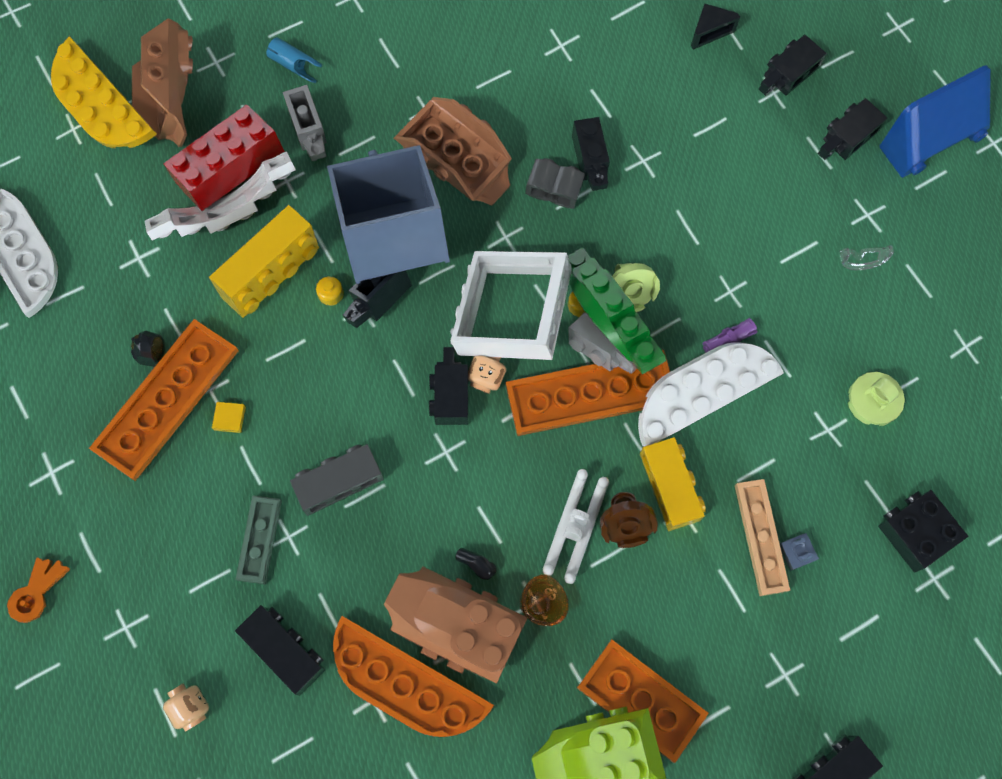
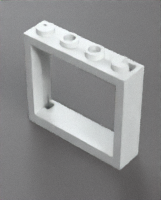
[450,251,572,360]

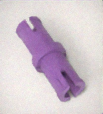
[702,318,757,353]

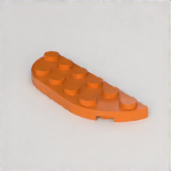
[333,616,494,737]

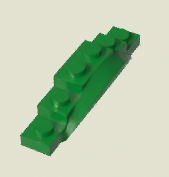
[568,247,666,374]

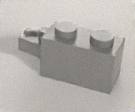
[283,85,327,161]
[568,313,637,374]

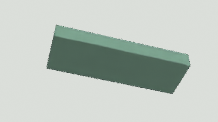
[235,496,282,585]

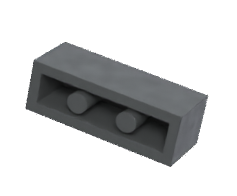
[290,444,384,516]

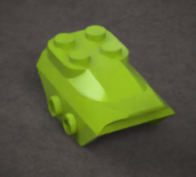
[531,706,666,779]

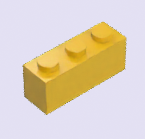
[640,437,706,532]

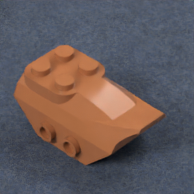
[132,18,193,147]
[393,97,512,206]
[384,566,527,683]

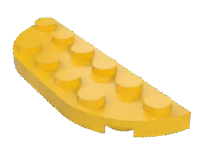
[51,36,157,149]

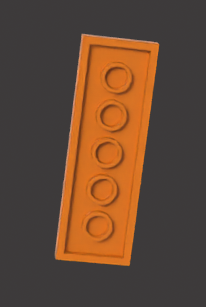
[89,319,239,481]
[505,350,670,436]

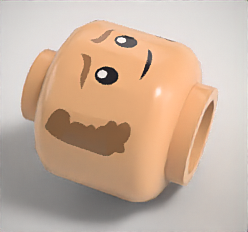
[468,355,506,394]
[163,683,209,732]

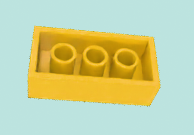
[209,205,319,318]

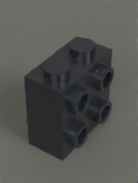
[878,490,969,573]

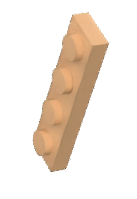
[735,479,790,596]

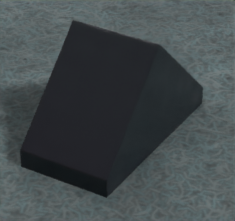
[691,4,740,50]

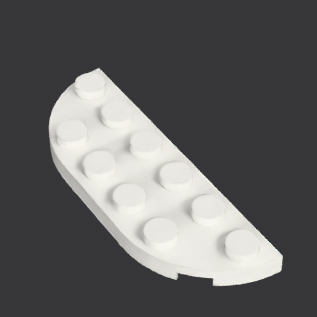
[0,189,58,318]
[638,342,784,447]

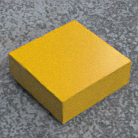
[212,402,246,433]

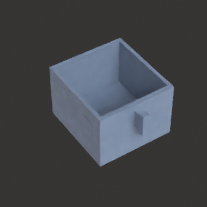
[327,145,450,284]

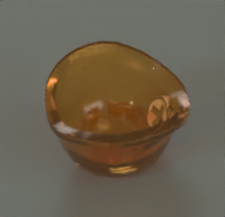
[519,575,569,626]

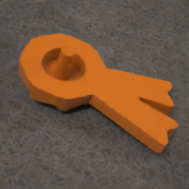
[7,557,70,623]

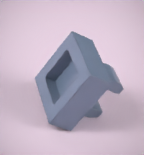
[780,533,819,571]

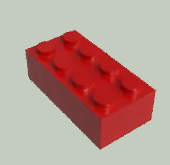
[163,104,285,211]

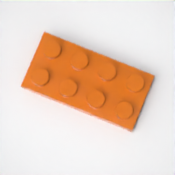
[577,640,709,763]

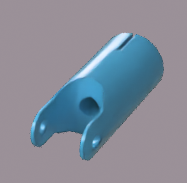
[266,37,322,83]

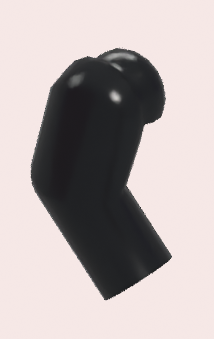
[456,548,497,580]

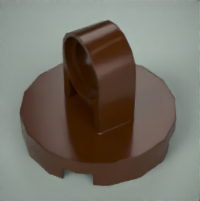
[600,492,658,548]

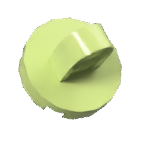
[612,263,660,312]
[848,372,905,426]

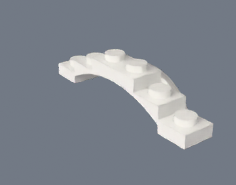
[145,151,296,240]

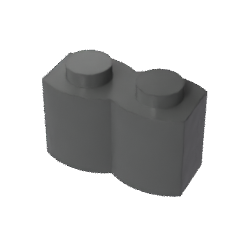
[525,158,585,209]

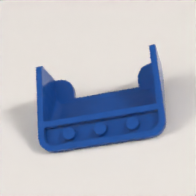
[880,65,991,178]

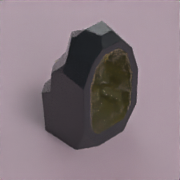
[131,331,165,367]

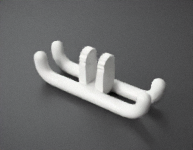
[543,469,609,584]

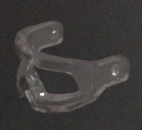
[839,245,894,270]

